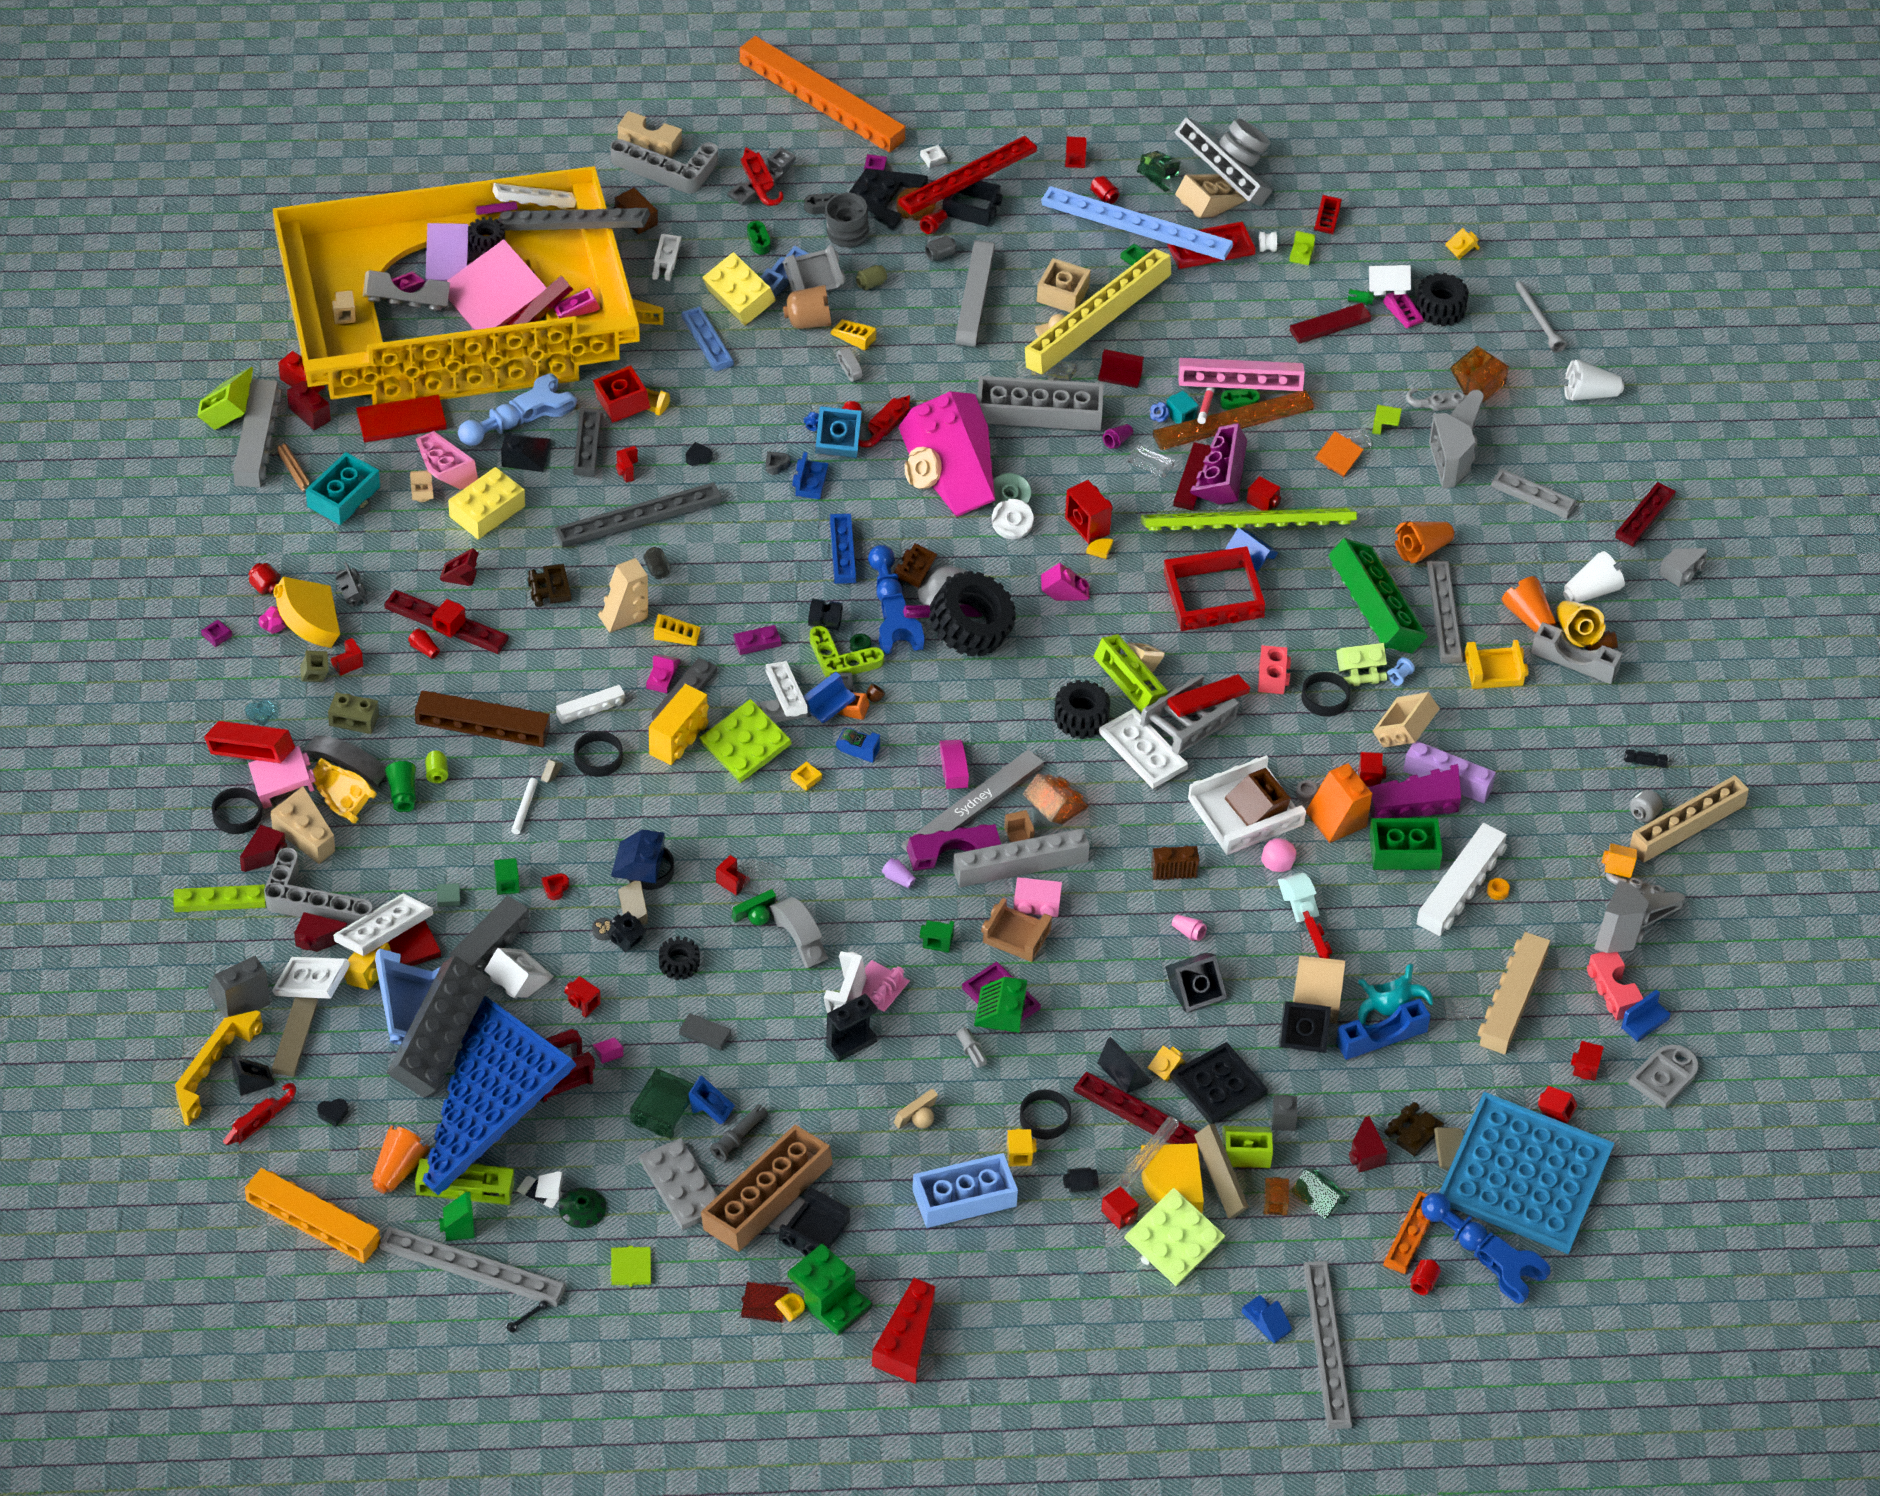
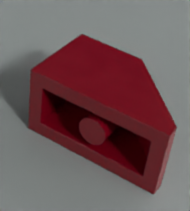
[240,824,287,872]
[294,912,347,952]
[1349,1116,1388,1173]

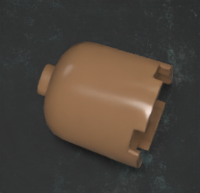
[783,285,832,329]

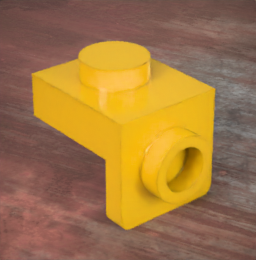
[1445,228,1480,260]
[1147,1045,1186,1082]

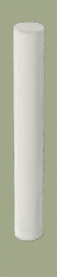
[511,778,538,834]

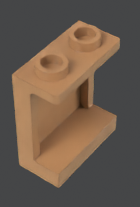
[981,898,1052,962]

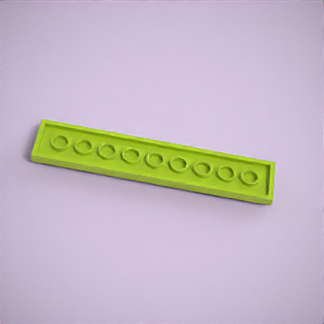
[1140,508,1357,531]

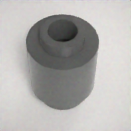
[925,235,957,261]

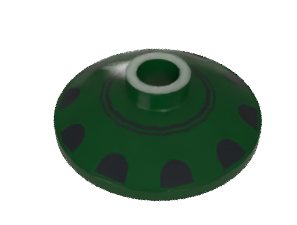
[559,1187,606,1228]

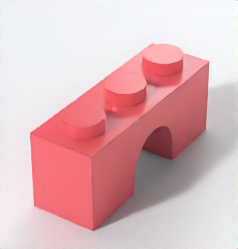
[1587,952,1643,1021]

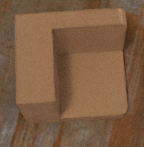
[1004,810,1035,843]

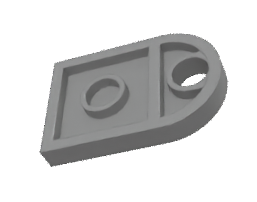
[1628,1045,1698,1109]

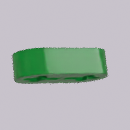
[747,221,771,255]
[1220,389,1260,411]

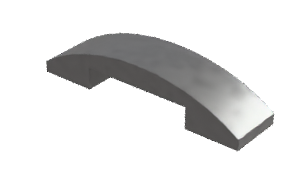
[727,147,796,205]
[303,735,387,788]

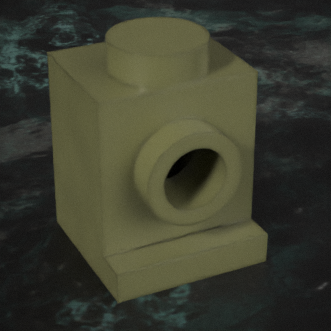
[300,650,329,682]

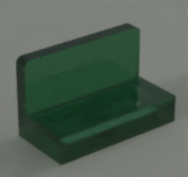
[1291,1168,1350,1218]

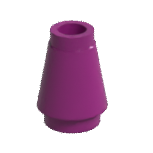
[1103,424,1133,448]

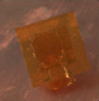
[1263,1177,1289,1216]

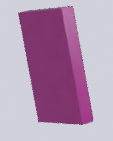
[962,961,1041,1032]

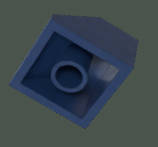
[611,829,665,883]

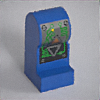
[836,728,880,763]

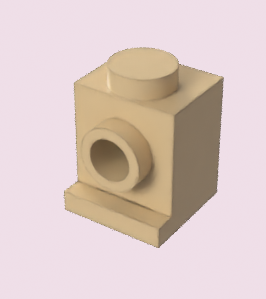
[332,291,356,324]

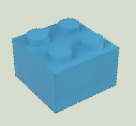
[815,406,862,458]

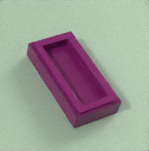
[475,201,517,215]

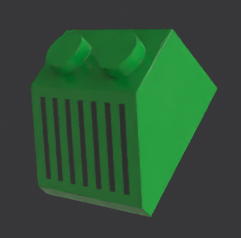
[974,977,1027,1033]

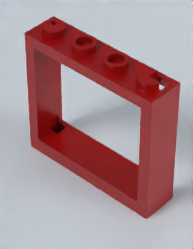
[1164,546,1265,631]

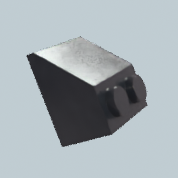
[1165,952,1227,1012]

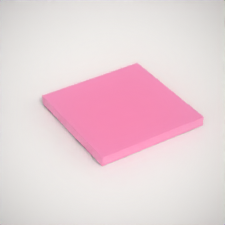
[446,239,546,330]

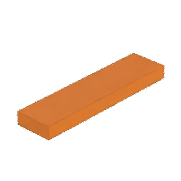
[1383,1191,1431,1274]

